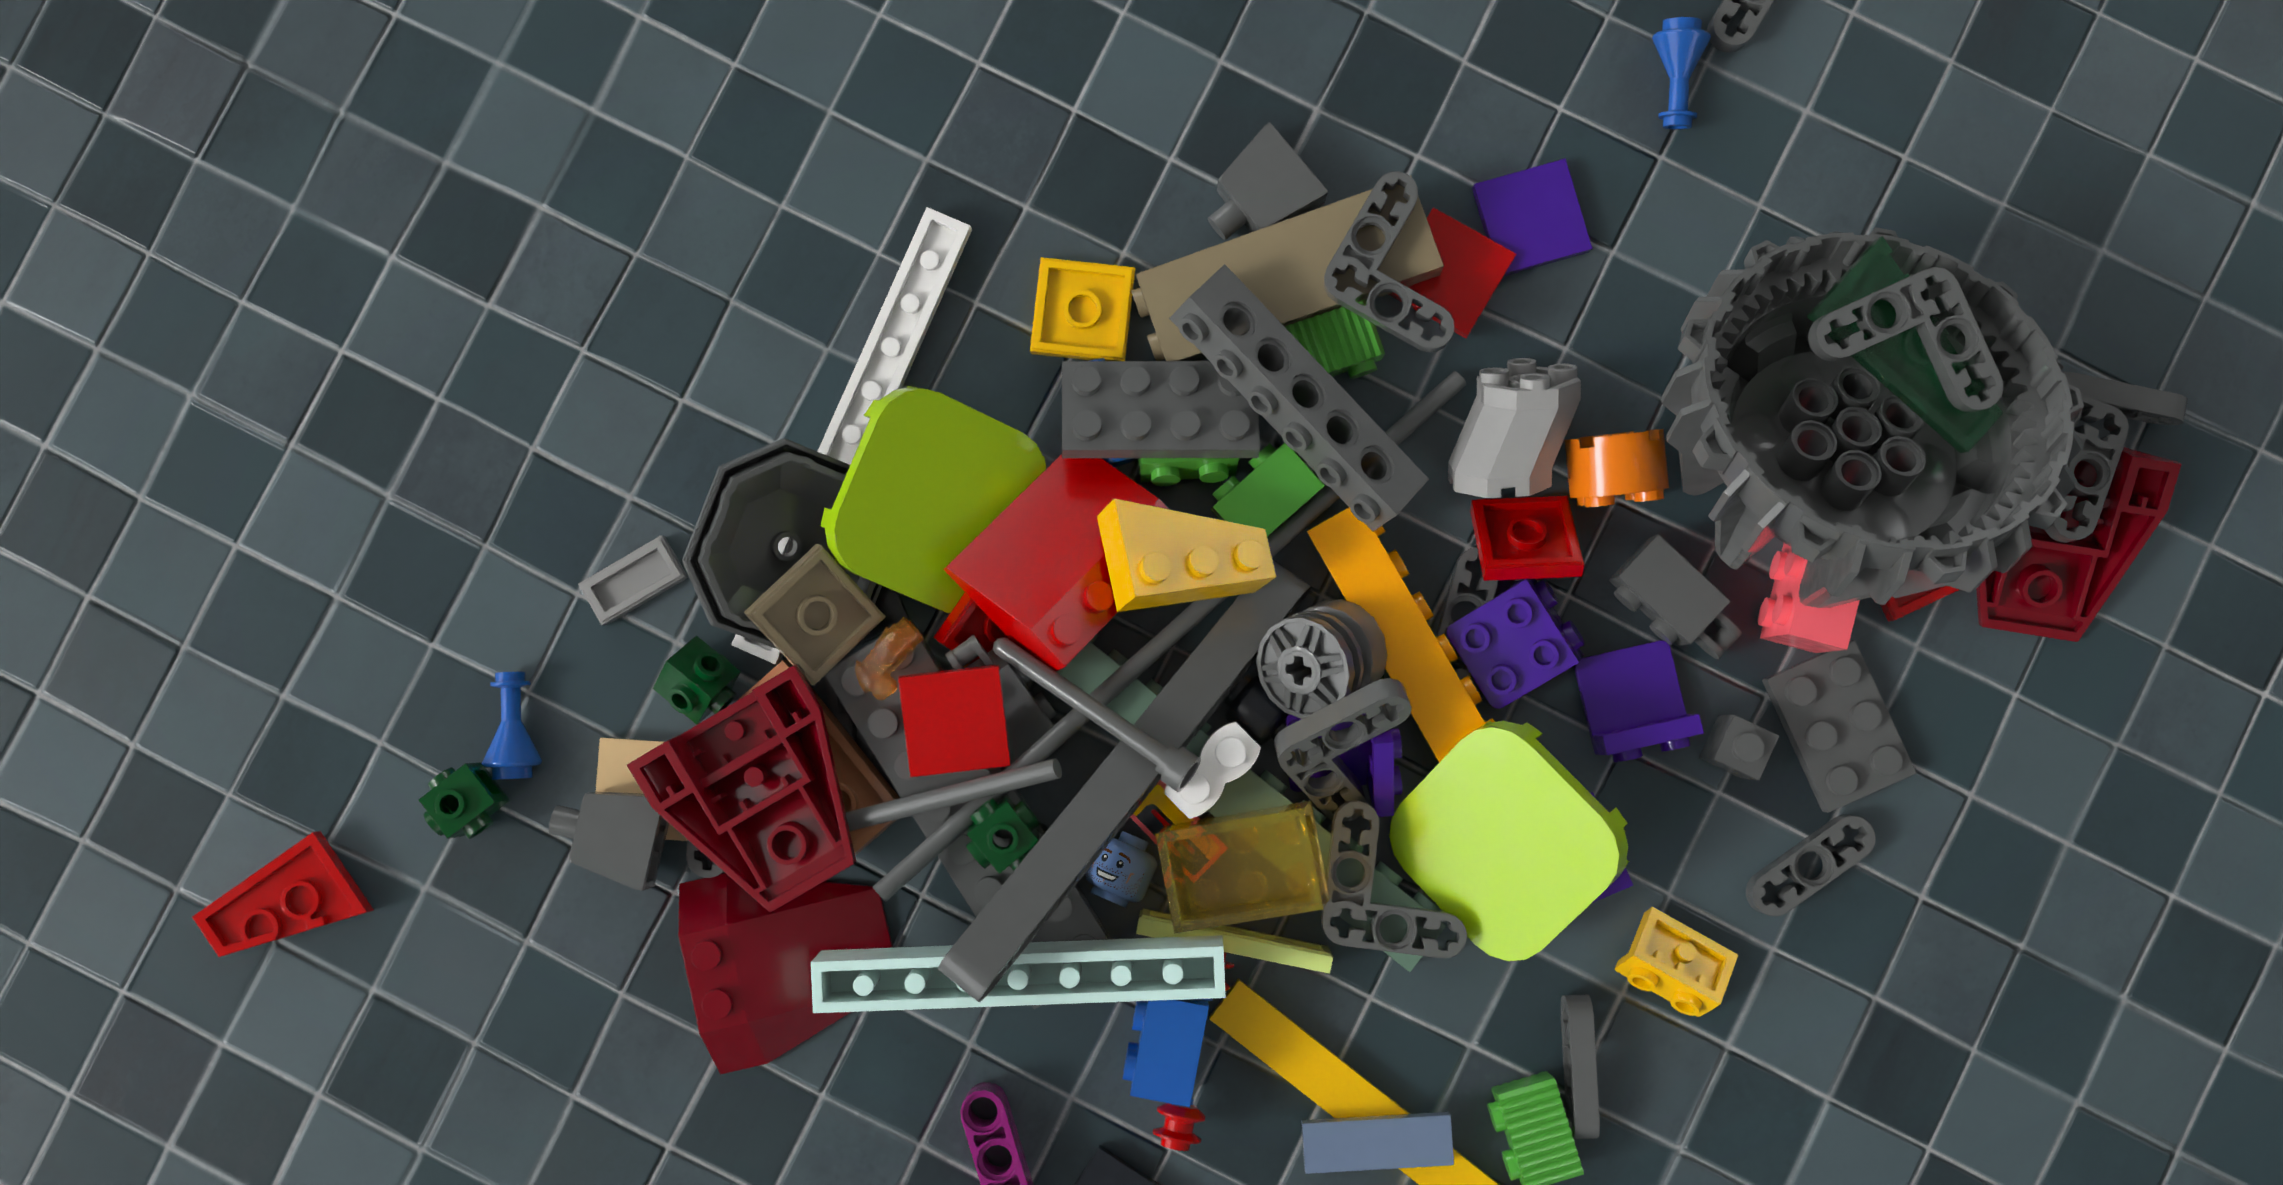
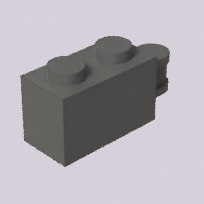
[1609,534,1742,660]
[945,635,1057,763]

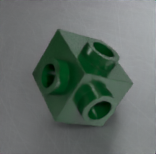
[653,635,741,725]
[418,762,510,839]
[966,795,1041,874]

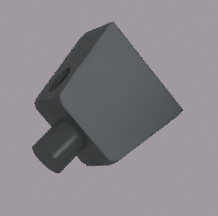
[1207,122,1328,240]
[549,792,669,891]

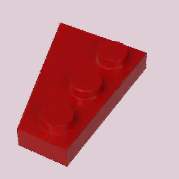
[192,831,374,957]

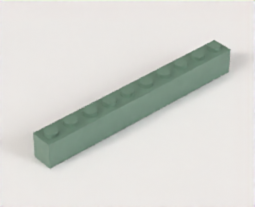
[1056,635,1446,972]

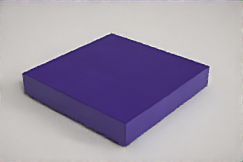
[1472,158,1593,276]

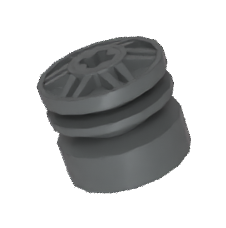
[1256,599,1388,719]

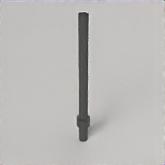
[846,758,1062,832]

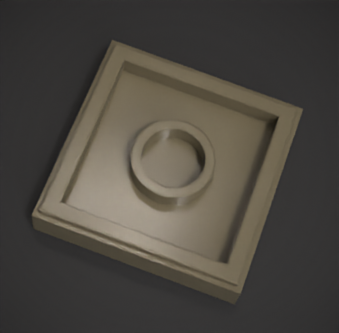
[744,544,885,685]

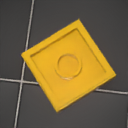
[1030,257,1135,361]

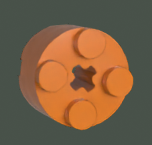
[1564,429,1669,507]

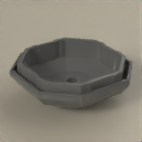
[682,438,882,649]

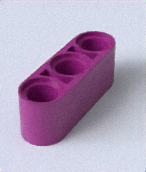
[960,1082,1034,1185]

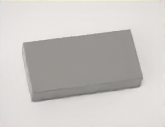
[578,535,689,626]

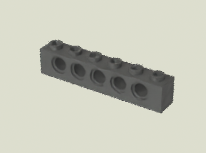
[1169,264,1429,531]

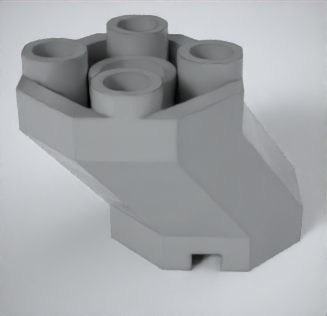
[1448,358,1581,498]

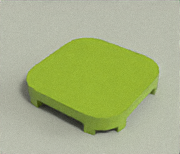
[820,386,1046,613]
[1389,720,1630,961]

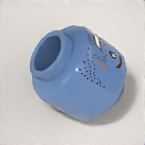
[1085,831,1157,908]

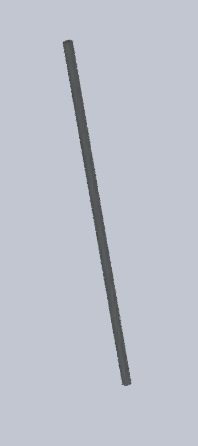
[873,371,1466,902]

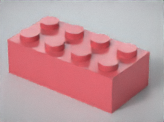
[1758,543,1860,653]

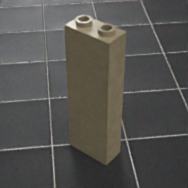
[1131,175,1444,361]

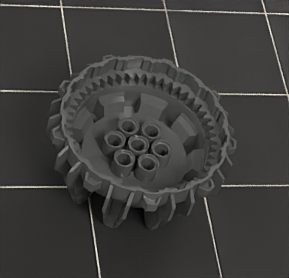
[1661,227,2084,608]

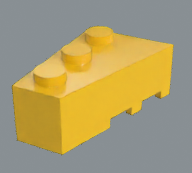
[1097,499,1276,612]

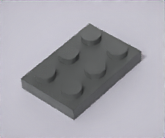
[1762,640,1917,813]

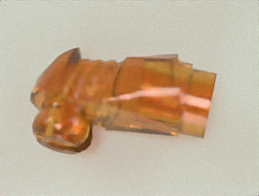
[855,617,924,700]

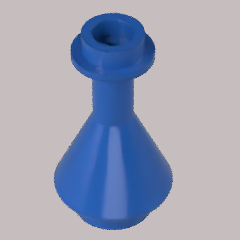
[1652,17,1711,130]
[482,672,542,780]

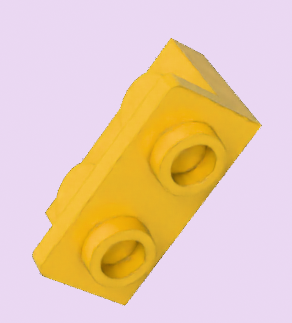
[1615,907,1738,1017]

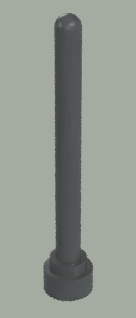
[993,638,1201,792]

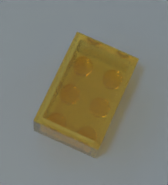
[1155,801,1330,934]

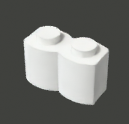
[1164,722,1261,819]

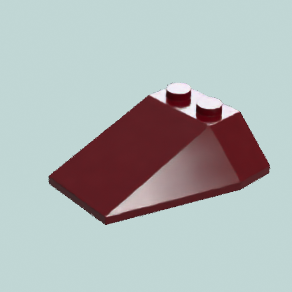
[1976,447,2182,642]
[627,664,856,912]
[678,873,893,1075]

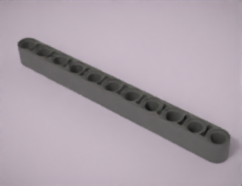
[938,558,1311,1002]

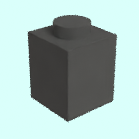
[1699,715,1779,781]

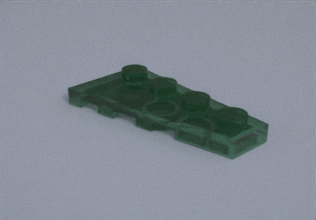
[1807,236,2003,453]

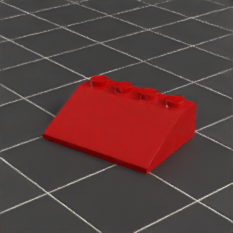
[943,454,1169,671]

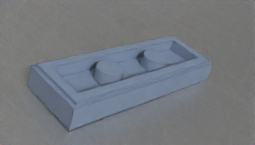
[1301,1112,1454,1174]

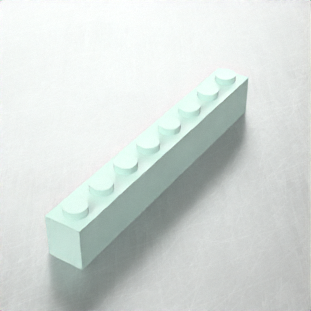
[811,935,1226,1013]

